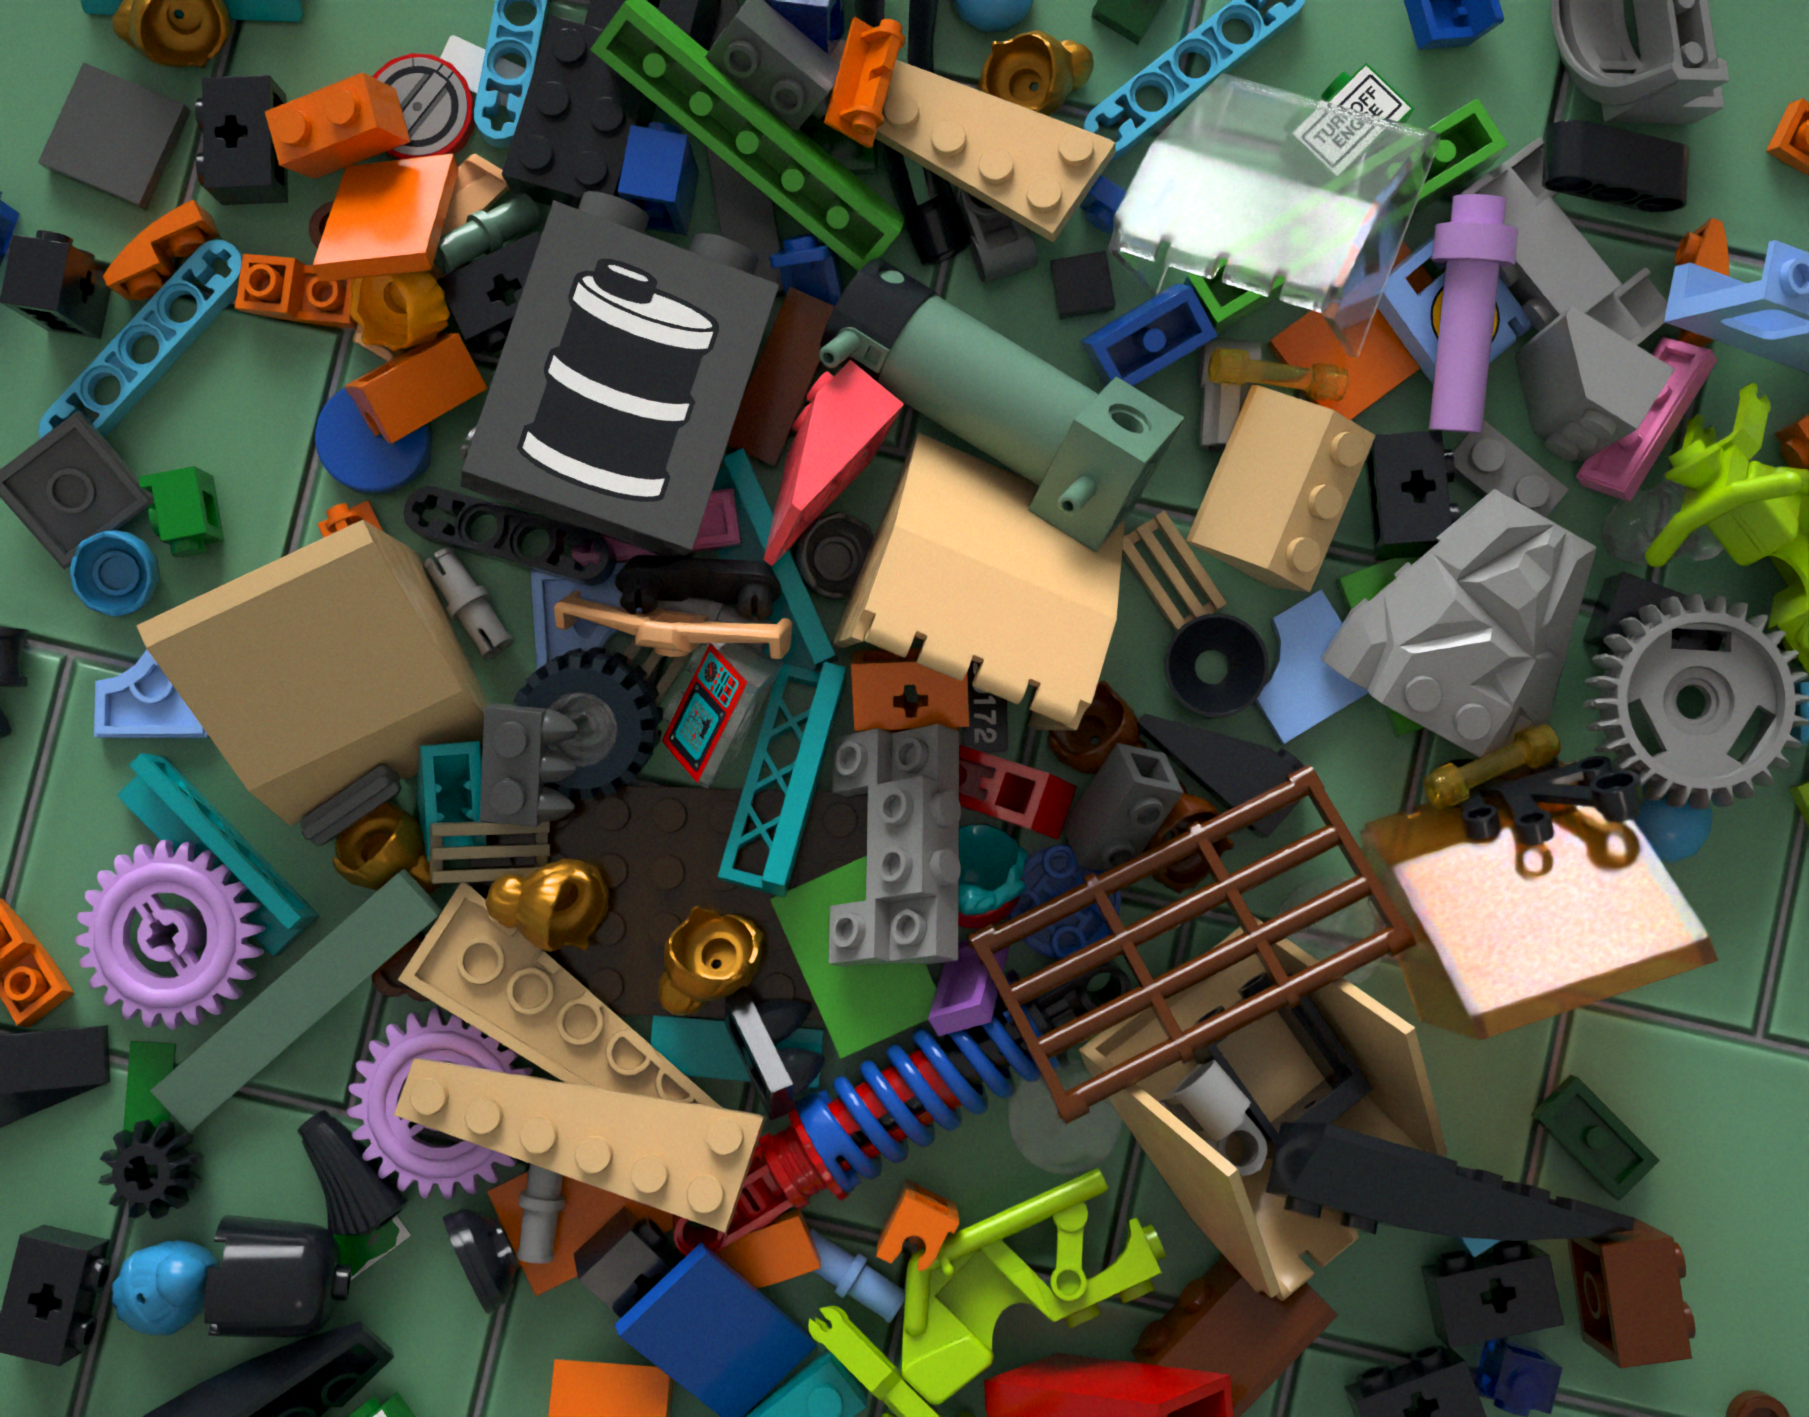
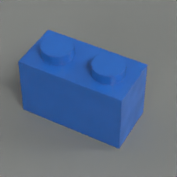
[618,122,699,236]
[1080,283,1218,387]

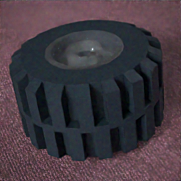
[513,647,664,800]

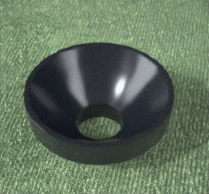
[1164,613,1269,717]
[443,1208,521,1314]

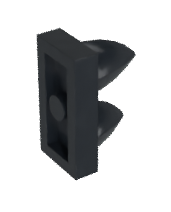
[725,989,825,1120]

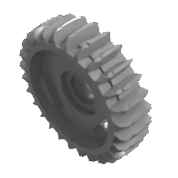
[1583,593,1809,809]

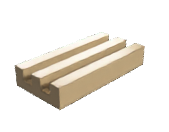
[1122,510,1227,633]

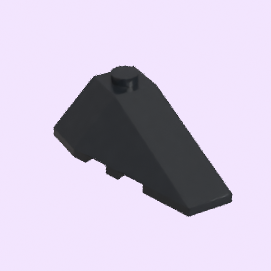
[0,1025,110,1128]

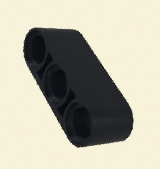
[1542,120,1690,212]

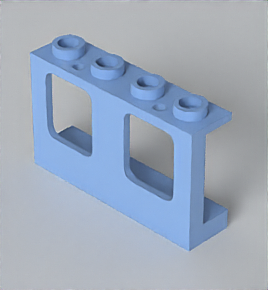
[1664,240,1809,374]

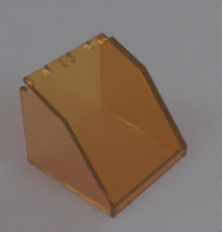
[1360,759,1718,1041]

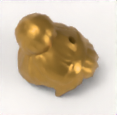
[112,0,233,68]
[977,30,1094,116]
[332,801,442,896]
[485,858,609,952]
[658,906,764,1016]

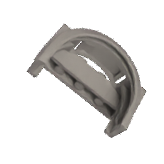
[1551,0,1729,124]

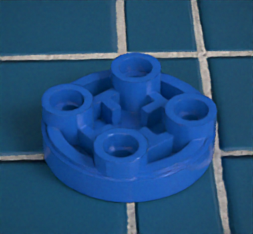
[315,388,432,495]
[1008,845,1122,959]

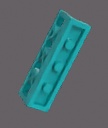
[718,661,846,898]
[117,753,320,957]

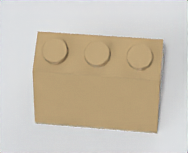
[1186,385,1376,592]

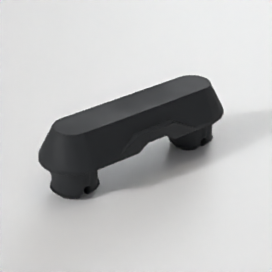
[615,555,782,620]

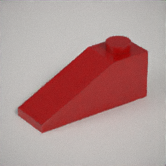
[903,729,1077,840]

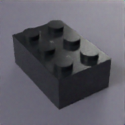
[502,15,657,209]

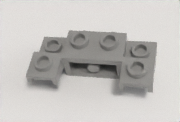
[1460,136,1668,345]
[829,724,961,967]

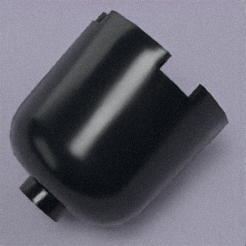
[204,1215,352,1338]

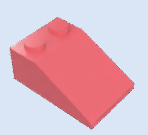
[763,360,904,566]

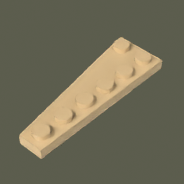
[800,25,1116,243]
[398,882,722,1108]
[394,1058,766,1232]

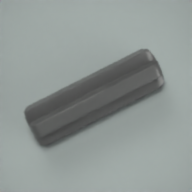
[300,764,402,846]

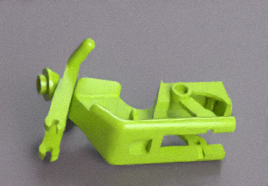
[1645,382,1809,675]
[808,1167,1166,1417]

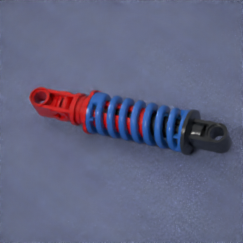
[672,959,1131,1256]

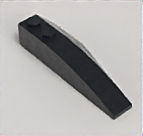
[1266,1122,1635,1241]
[143,1321,394,1417]

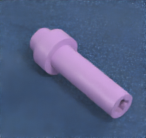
[1429,194,1519,433]

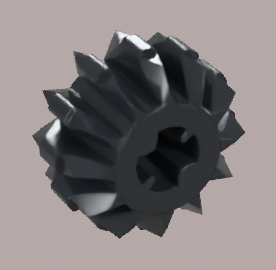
[98,1119,204,1219]

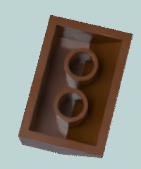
[1131,1253,1338,1417]

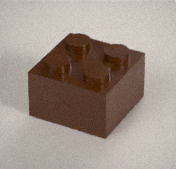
[1567,1217,1696,1368]

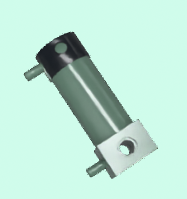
[819,257,1184,552]

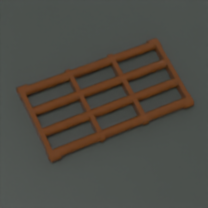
[967,765,1416,1125]

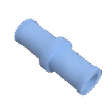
[810,1228,905,1324]

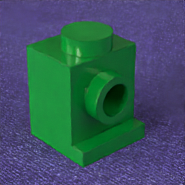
[139,466,224,557]

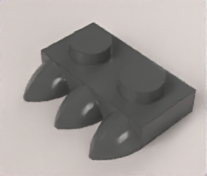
[480,703,579,827]

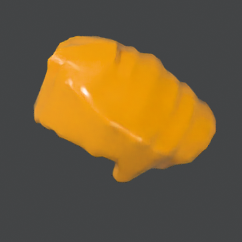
[350,271,450,352]

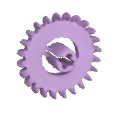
[75,840,266,1030]
[347,1007,534,1200]

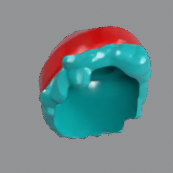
[958,823,1028,929]

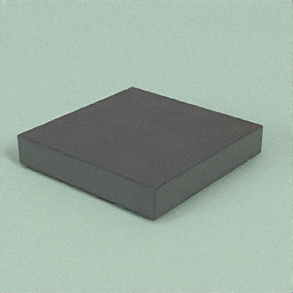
[38,62,191,210]
[0,410,154,570]

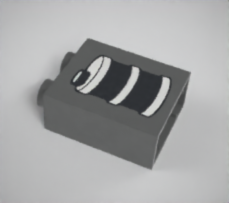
[460,191,779,558]

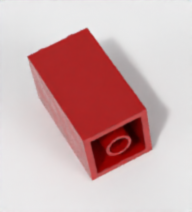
[984,1353,1234,1417]

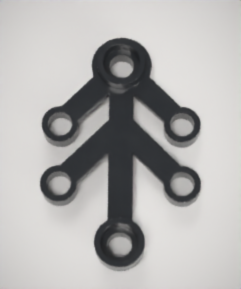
[1431,752,1644,845]

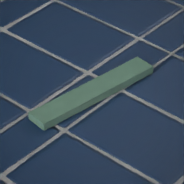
[150,869,443,1133]

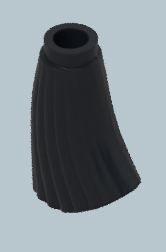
[297,1110,409,1236]

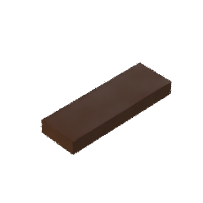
[727,287,835,466]

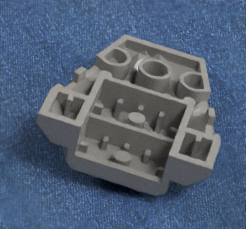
[1321,489,1597,765]

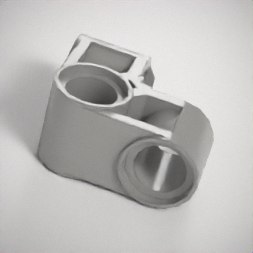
[1158,1060,1267,1176]

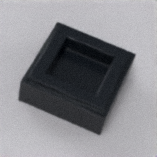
[1050,251,1116,319]

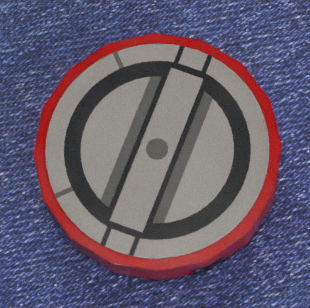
[373,53,475,160]

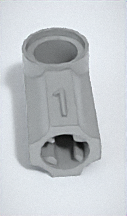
[1197,338,1261,452]

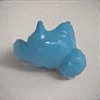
[111,1239,219,1336]

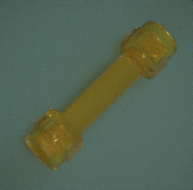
[1208,348,1348,401]
[1423,723,1561,808]

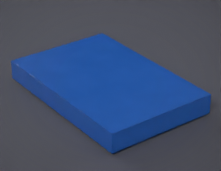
[614,1242,817,1417]

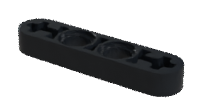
[403,486,617,586]

